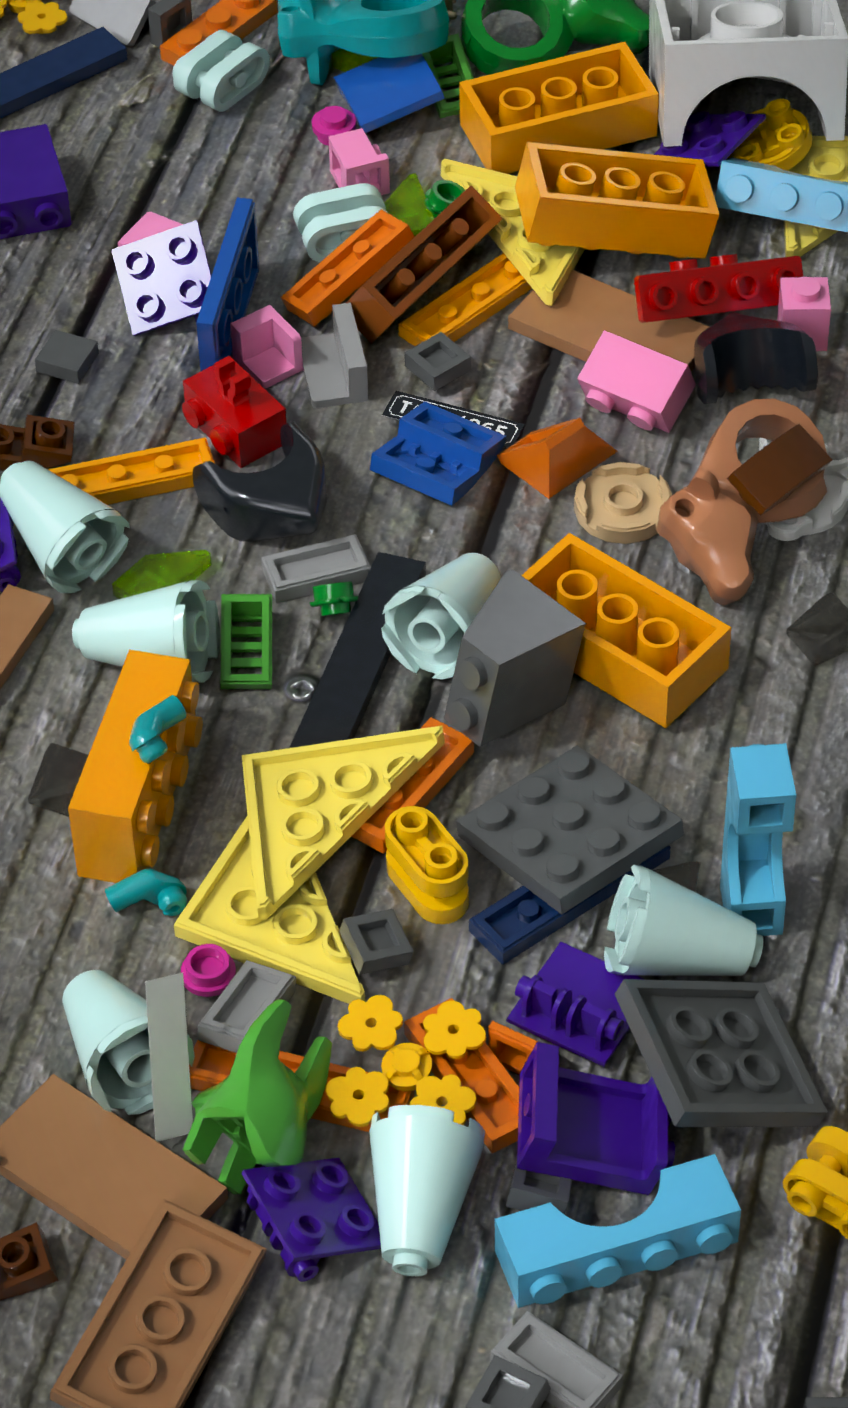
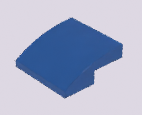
[334,54,445,133]
[369,401,506,506]

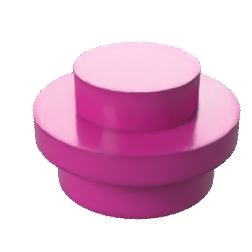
[312,106,356,146]
[181,944,236,997]

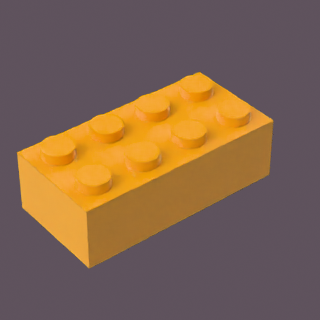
[459,41,659,174]
[515,142,719,259]
[521,533,732,729]
[68,649,203,883]

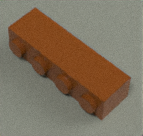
[346,185,503,344]

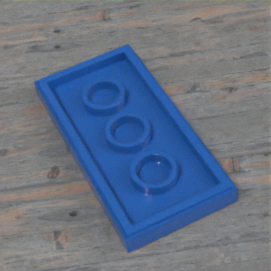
[196,197,260,371]

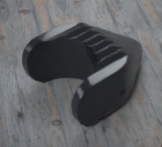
[694,313,818,404]
[193,420,327,542]

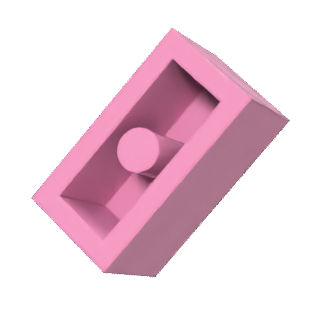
[577,330,696,433]

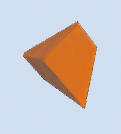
[496,417,618,499]

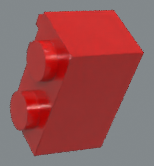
[182,355,287,468]

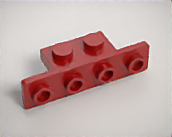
[634,254,803,323]

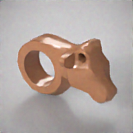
[656,398,828,606]

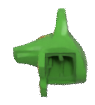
[183,999,332,1194]

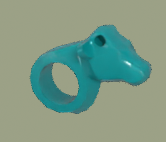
[278,0,449,85]

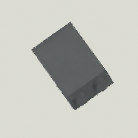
[444,569,586,747]

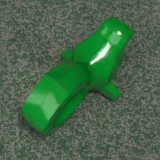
[460,0,649,75]

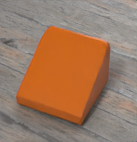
[488,1021,539,1075]

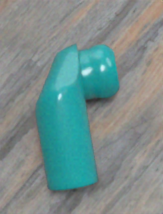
[129,695,187,764]
[105,869,188,916]

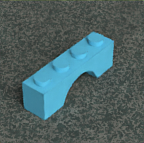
[715,157,848,233]
[720,743,796,936]
[495,1154,741,1308]

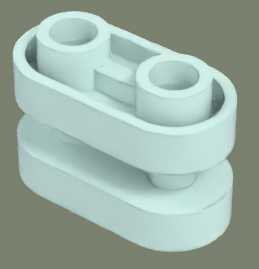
[172,30,270,112]
[293,183,388,262]

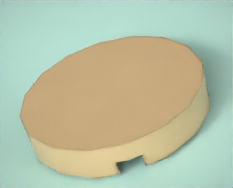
[574,462,672,544]

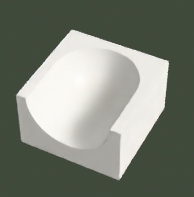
[649,0,848,147]

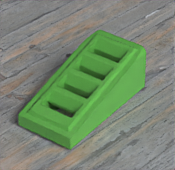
[422,33,474,118]
[220,594,272,689]

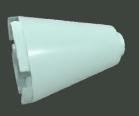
[0,461,130,593]
[381,553,501,680]
[72,580,220,683]
[604,865,763,976]
[62,970,195,1115]
[369,1105,485,1276]

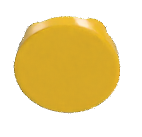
[727,99,813,171]

